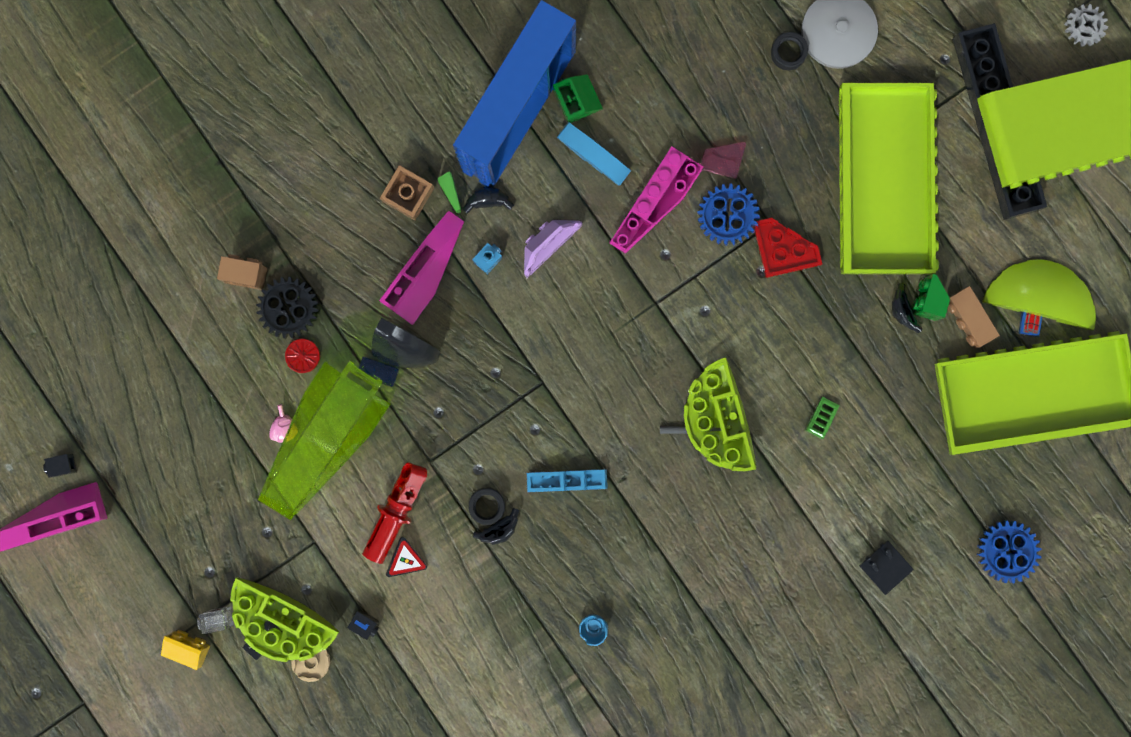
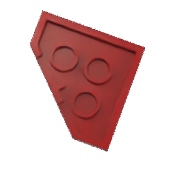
[753,218,823,278]

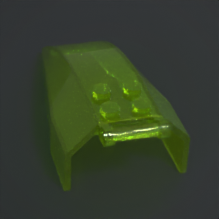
[258,360,391,520]

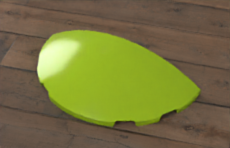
[982,259,1096,331]
[684,357,756,471]
[230,577,340,662]

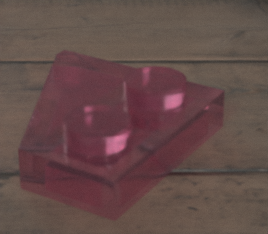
[701,142,746,179]

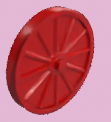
[285,339,320,373]

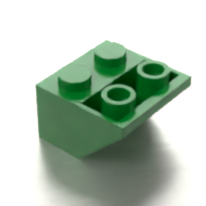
[553,74,603,123]
[913,274,950,321]

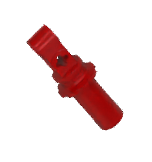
[362,462,427,564]

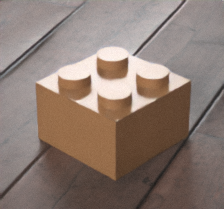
[380,165,434,221]
[217,254,267,290]

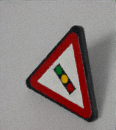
[386,537,427,577]

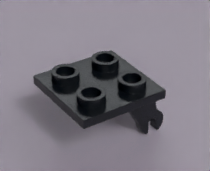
[859,540,914,595]

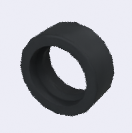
[771,32,808,71]
[469,488,505,525]

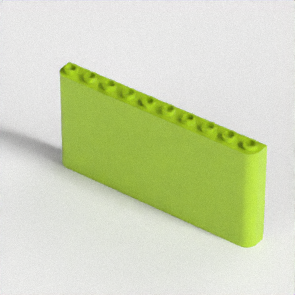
[977,60,1131,189]
[839,83,939,274]
[934,331,1131,455]

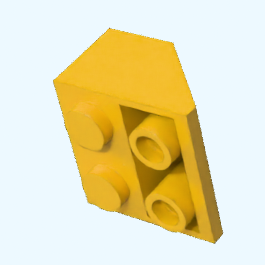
[161,630,210,670]

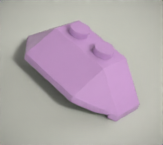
[524,220,582,278]

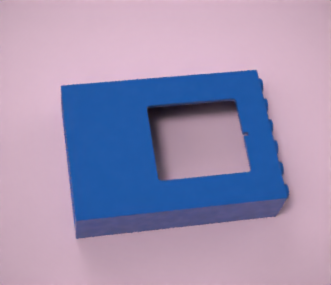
[453,0,576,187]

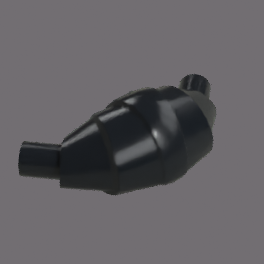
[462,186,514,214]
[892,283,922,333]
[473,508,520,545]

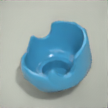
[579,614,608,646]

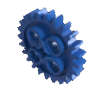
[697,183,760,246]
[977,520,1042,584]

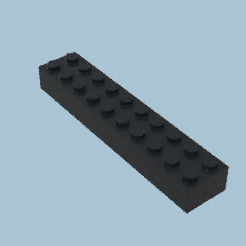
[952,23,1047,220]

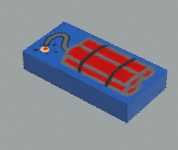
[1018,312,1042,337]

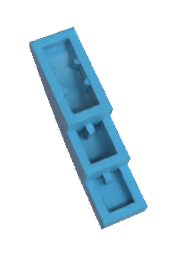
[557,122,631,186]
[527,469,608,492]

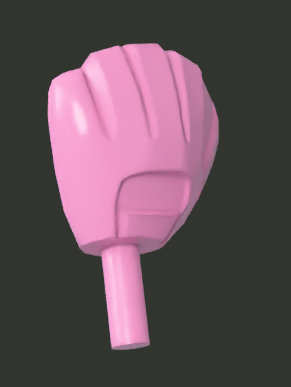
[269,404,299,443]

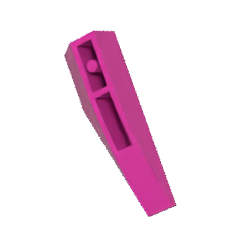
[609,146,704,254]
[379,211,464,325]
[0,482,108,552]

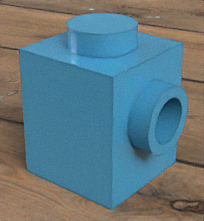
[472,243,502,275]

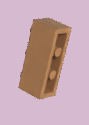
[948,286,1000,348]

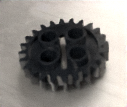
[256,277,319,339]

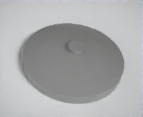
[801,0,878,69]

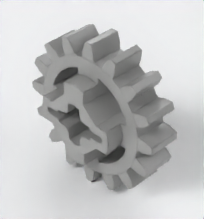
[1064,4,1108,47]

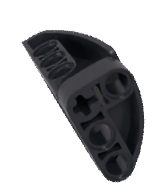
[371,318,440,368]

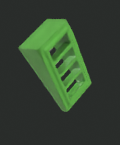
[437,171,461,214]
[805,397,840,439]

